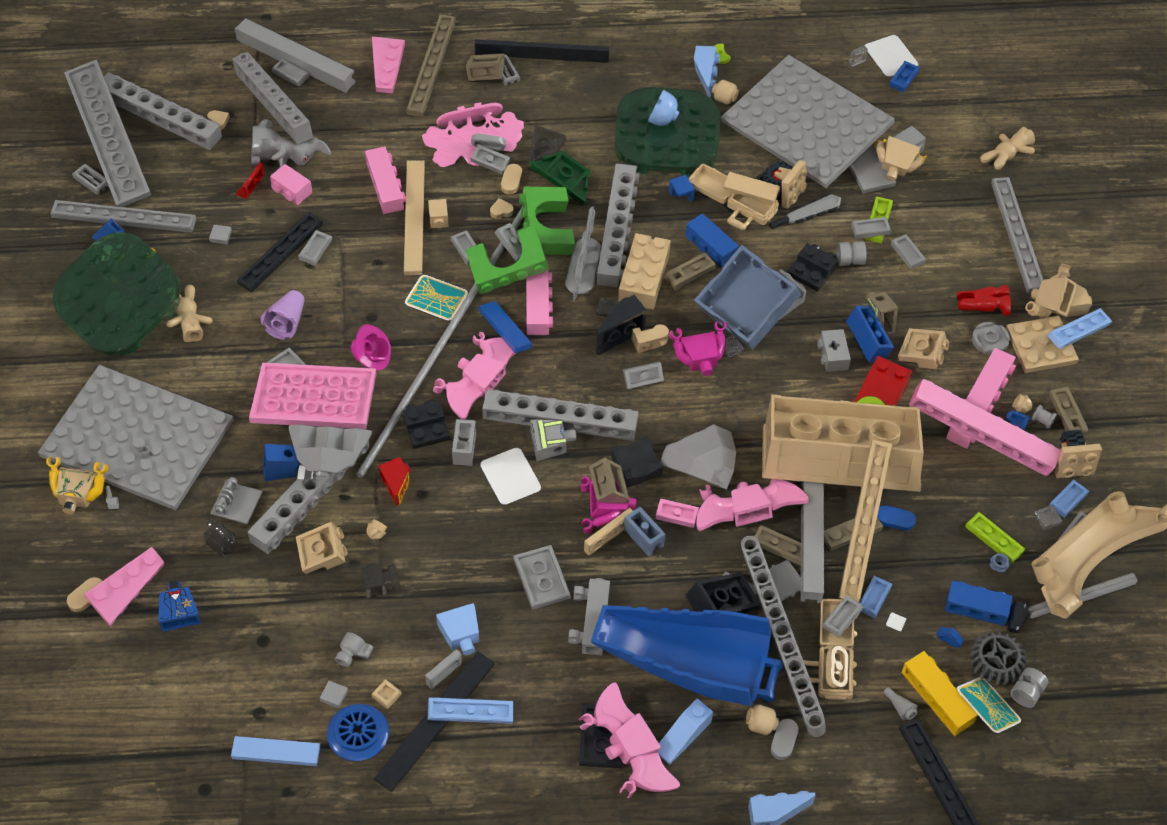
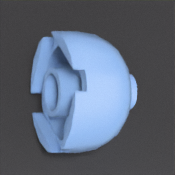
[648,90,679,126]

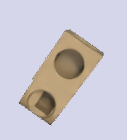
[632,324,669,353]

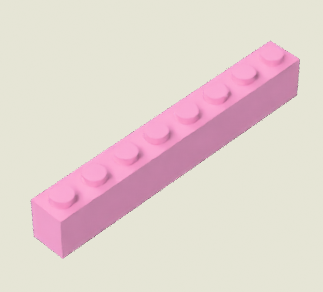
[909,379,1061,476]

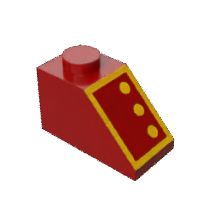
[379,457,411,506]

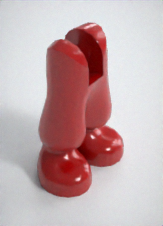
[956,285,1011,316]

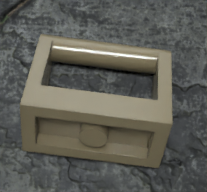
[466,53,505,81]
[589,458,630,503]

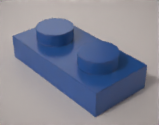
[889,61,920,93]

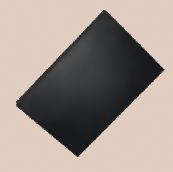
[579,704,622,768]

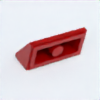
[236,163,264,199]

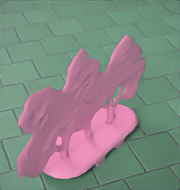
[422,102,524,167]

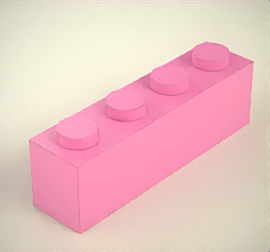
[365,147,406,214]
[526,270,553,335]

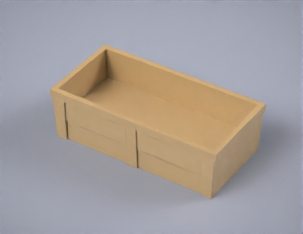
[762,394,924,492]

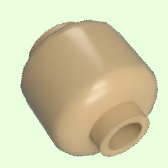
[712,80,739,105]
[746,704,779,735]

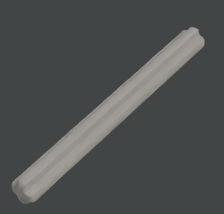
[1028,573,1137,618]

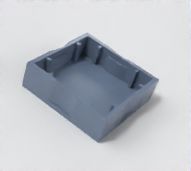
[694,245,801,350]

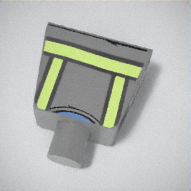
[530,420,576,461]

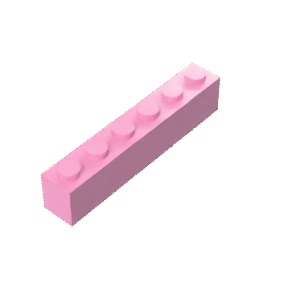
[946,348,1016,449]

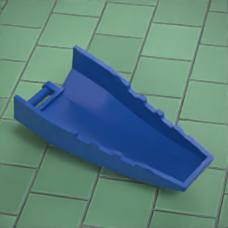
[591,605,783,706]

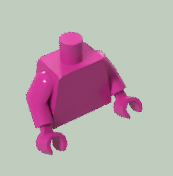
[669,321,726,376]
[580,476,636,534]

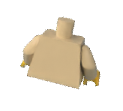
[874,136,927,181]

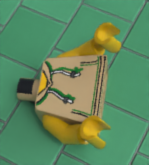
[46,457,109,514]

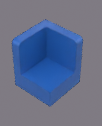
[669,175,695,201]
[92,218,124,247]

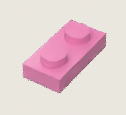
[656,499,699,528]

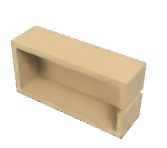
[618,233,671,310]

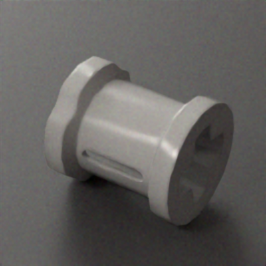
[1032,405,1057,429]

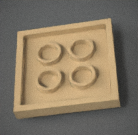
[1006,316,1079,373]

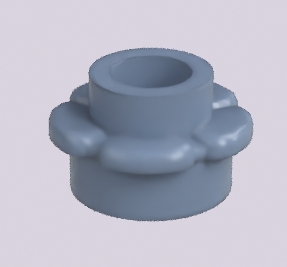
[990,553,1010,573]

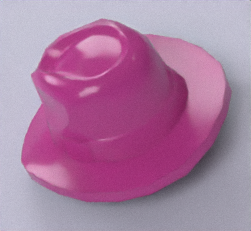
[351,324,391,371]

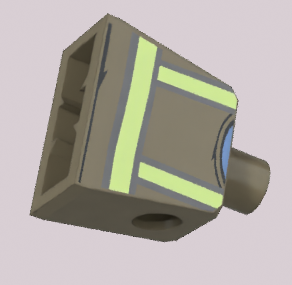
[866,292,898,335]

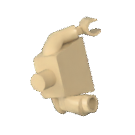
[1025,263,1078,319]

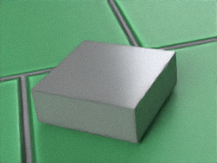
[209,225,232,245]
[320,681,348,708]

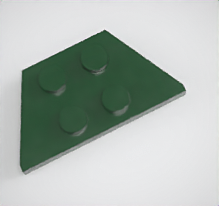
[528,151,590,205]

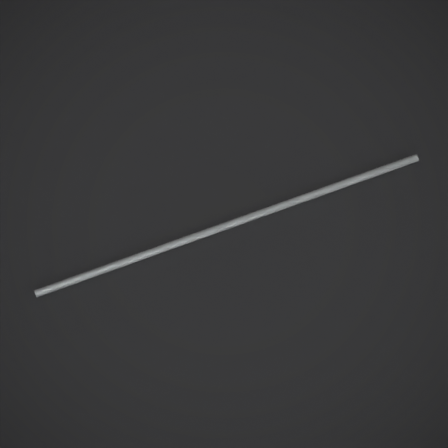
[356,206,523,478]

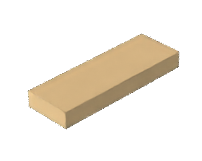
[723,172,780,204]
[584,508,634,556]

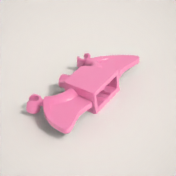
[433,332,516,420]
[696,479,809,531]
[578,683,680,798]

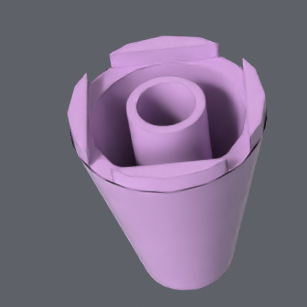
[261,290,305,340]

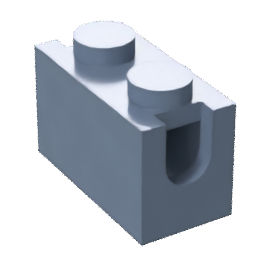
[624,507,665,557]

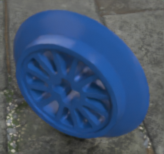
[327,704,389,761]

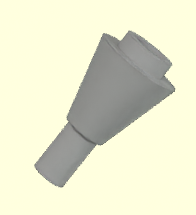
[883,687,918,721]

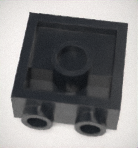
[787,243,838,292]
[402,400,450,449]

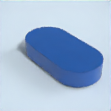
[877,506,916,531]

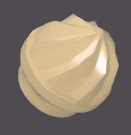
[1012,394,1032,413]
[367,519,387,540]

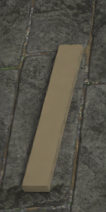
[406,14,456,117]

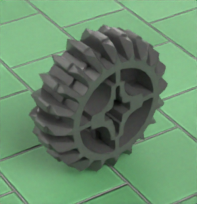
[969,630,1027,686]

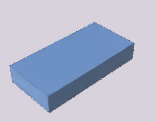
[1049,479,1089,518]
[860,576,892,618]

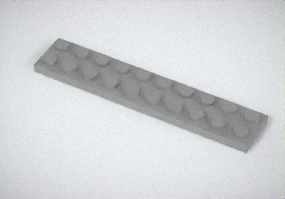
[64,60,151,207]

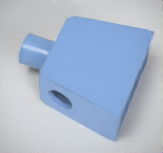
[436,603,479,655]

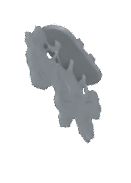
[565,206,602,301]

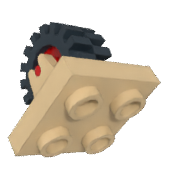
[764,160,807,209]
[1055,430,1102,478]

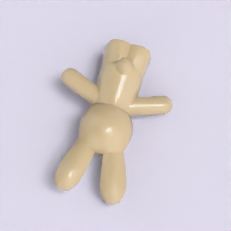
[980,127,1035,170]
[166,285,213,342]

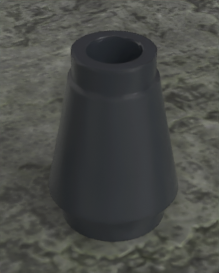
[1007,601,1030,634]

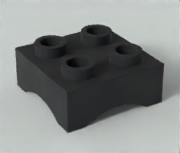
[611,437,663,488]

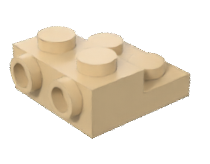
[898,328,949,369]
[296,522,347,574]

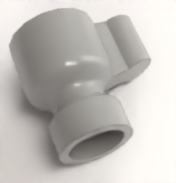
[334,632,374,667]

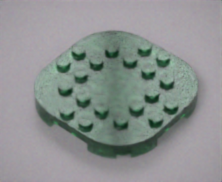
[614,87,720,176]
[53,232,181,356]

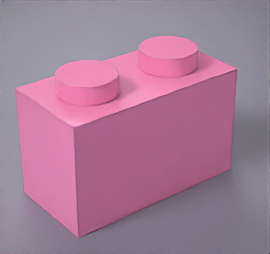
[270,164,312,205]

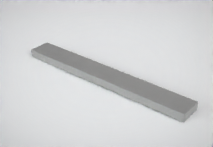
[991,177,1043,293]
[50,200,196,233]

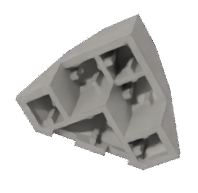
[289,424,372,477]
[660,424,736,489]

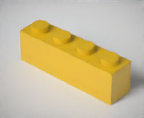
[901,651,978,736]

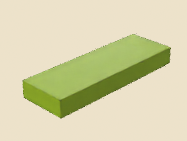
[864,196,893,244]
[965,512,1025,564]

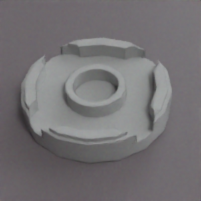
[972,322,1010,355]

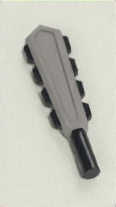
[769,194,841,229]

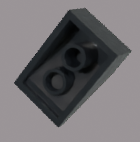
[596,295,647,355]
[685,572,761,614]

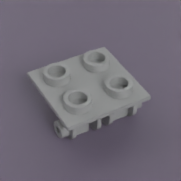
[210,477,262,524]

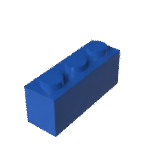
[685,213,739,268]
[846,306,894,363]
[944,581,1012,626]

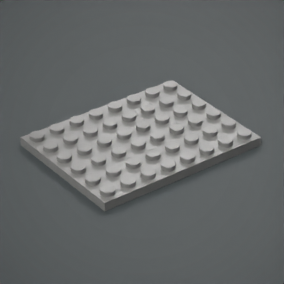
[721,55,894,188]
[38,365,234,510]

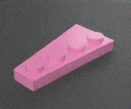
[372,37,405,94]
[85,547,164,627]

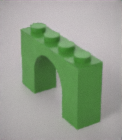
[519,186,575,255]
[466,225,550,294]

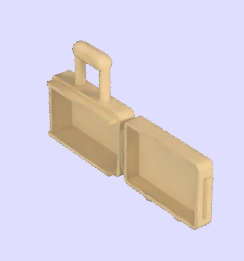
[688,164,779,231]
[796,599,858,700]

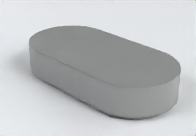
[471,133,506,151]
[771,719,799,760]

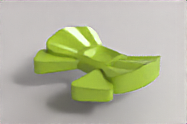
[715,44,731,64]

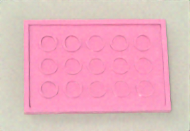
[249,363,376,429]

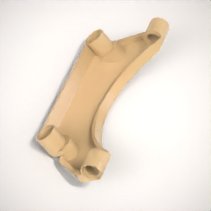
[1031,491,1167,618]

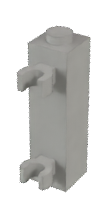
[568,578,610,656]

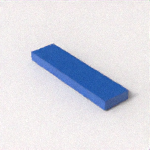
[479,301,532,353]

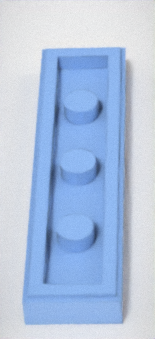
[1048,308,1112,349]
[428,698,513,724]
[231,736,320,766]

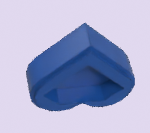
[1005,411,1030,430]
[936,627,964,648]

